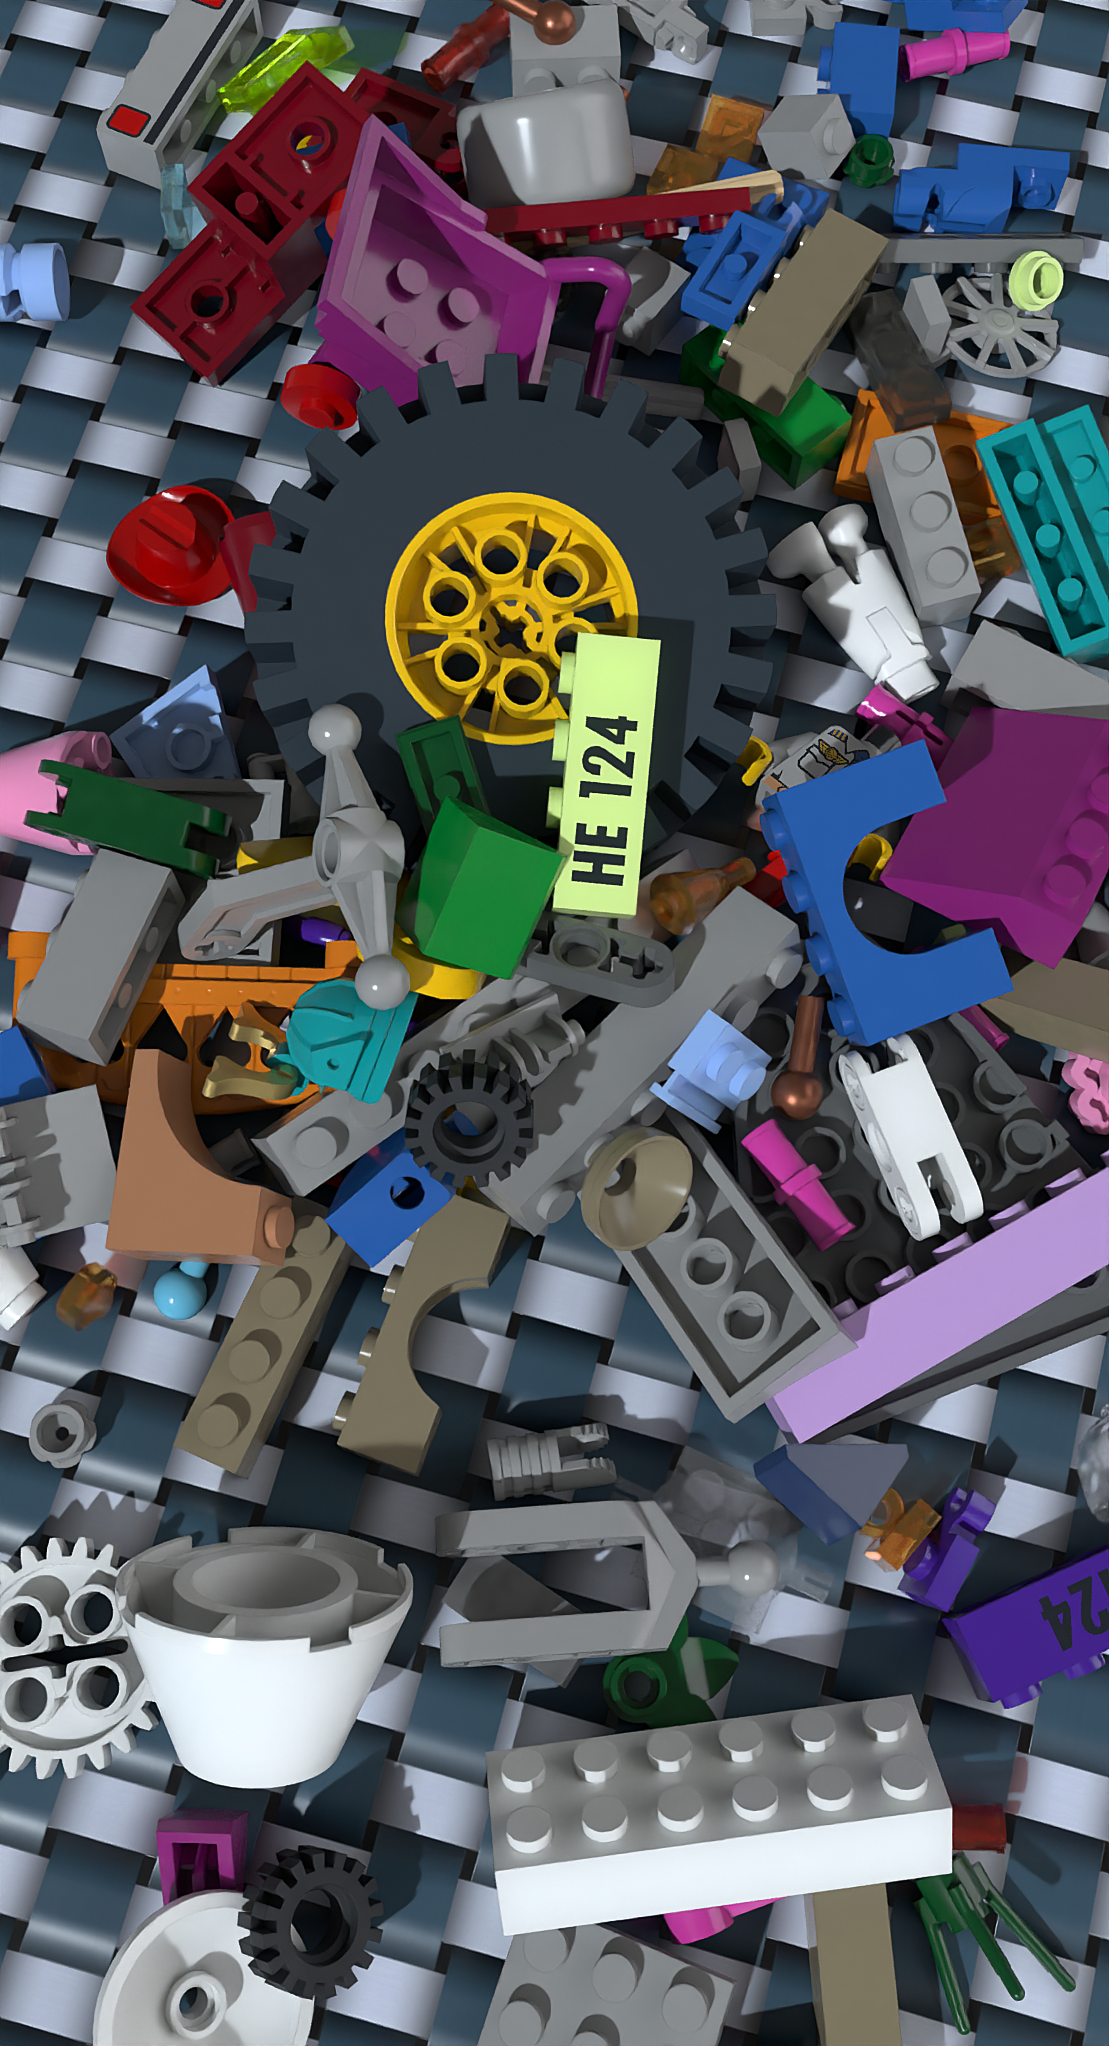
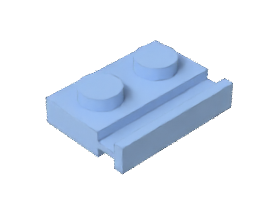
[649,1009,772,1134]

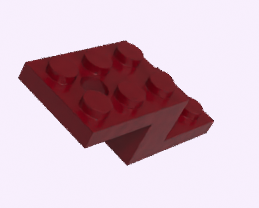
[130,60,371,388]

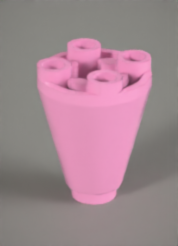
[0,731,116,855]

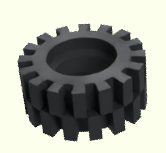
[404,1049,534,1188]
[237,1845,384,2000]

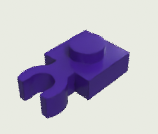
[897,1487,996,1612]

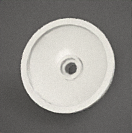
[93,1889,314,2046]

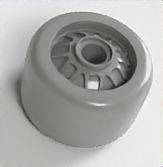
[456,78,635,209]

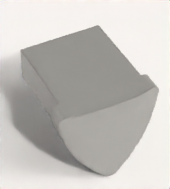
[897,274,966,374]

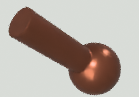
[489,0,576,45]
[770,995,825,1120]

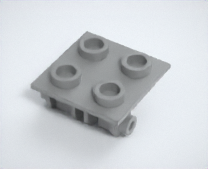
[439,991,585,1134]
[0,1084,117,1247]

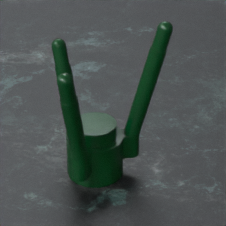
[912,1851,1076,2035]

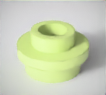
[1009,251,1063,311]

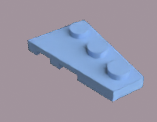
[109,664,242,779]

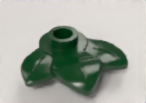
[602,1611,740,1730]

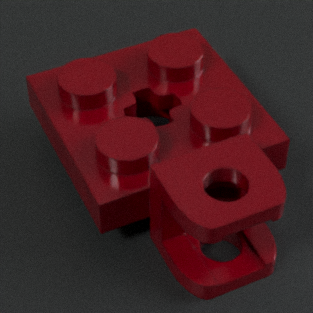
[306,67,469,201]

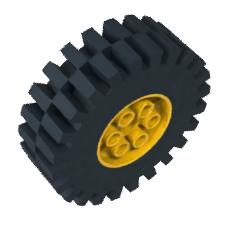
[244,353,777,874]

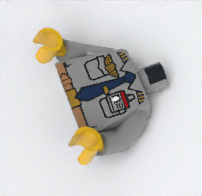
[734,724,902,882]

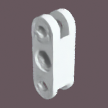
[839,1032,983,1241]

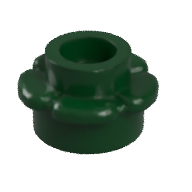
[841,134,895,189]

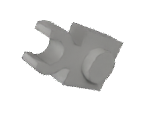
[749,0,843,36]

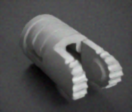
[487,1422,617,1502]

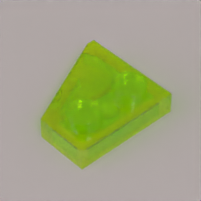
[215,25,355,116]

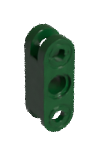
[23,759,233,880]

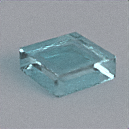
[160,164,193,249]

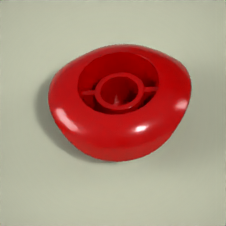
[106,485,235,607]

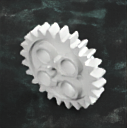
[0,1537,159,1779]

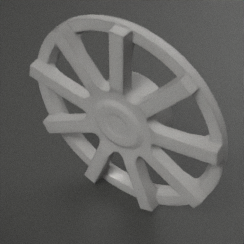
[942,274,1059,378]

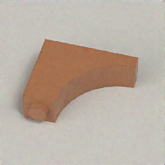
[105,1049,295,1267]

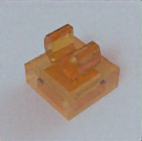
[856,1487,942,1572]

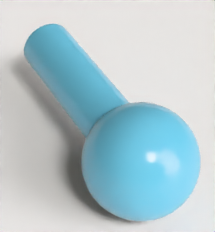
[154,1262,211,1320]

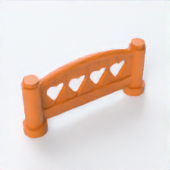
[7,931,363,1115]

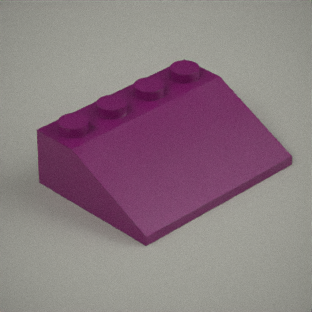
[877,706,1109,970]

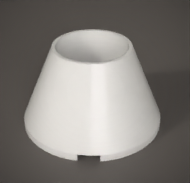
[115,1527,413,1788]

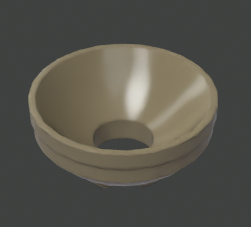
[581,1127,693,1251]

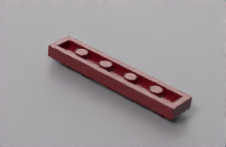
[480,187,751,250]

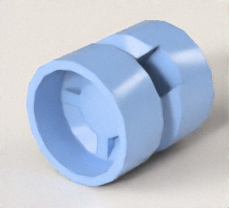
[0,243,70,322]

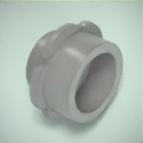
[29,1400,97,1468]

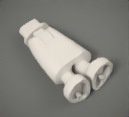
[766,504,939,705]

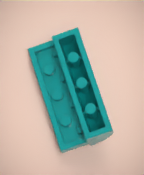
[975,404,1109,664]

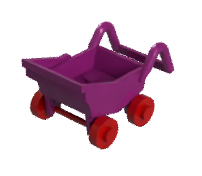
[280,114,632,430]

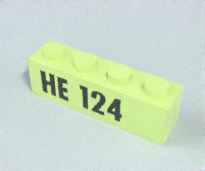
[546,632,661,920]

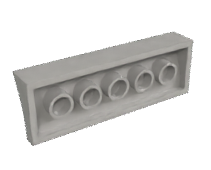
[576,1105,859,1424]

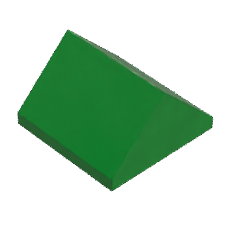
[394,796,568,980]

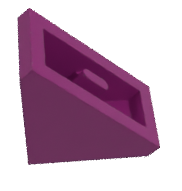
[156,1808,249,1906]

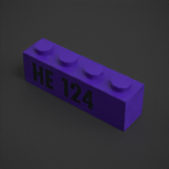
[941,1542,1109,1709]

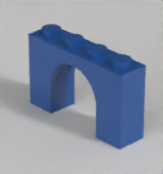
[760,739,1014,1046]

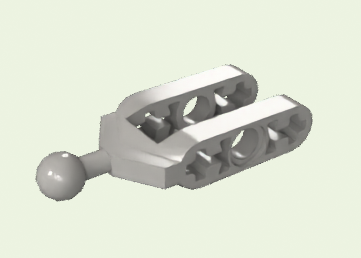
[434,1501,780,1667]

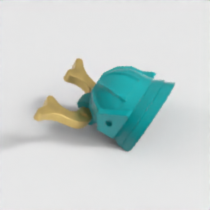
[202,976,419,1104]

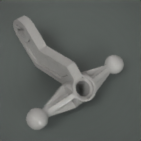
[177,703,411,1011]

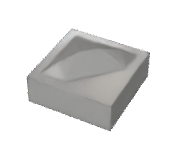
[717,417,762,502]

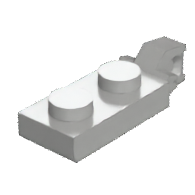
[583,0,709,65]

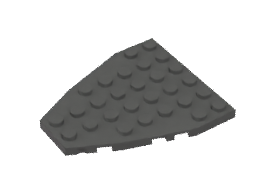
[731,931,1109,1444]

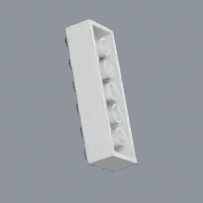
[486,1694,952,1936]

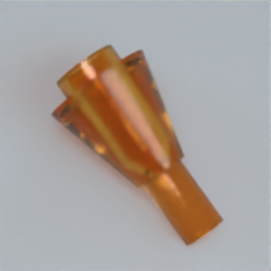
[650,857,756,936]

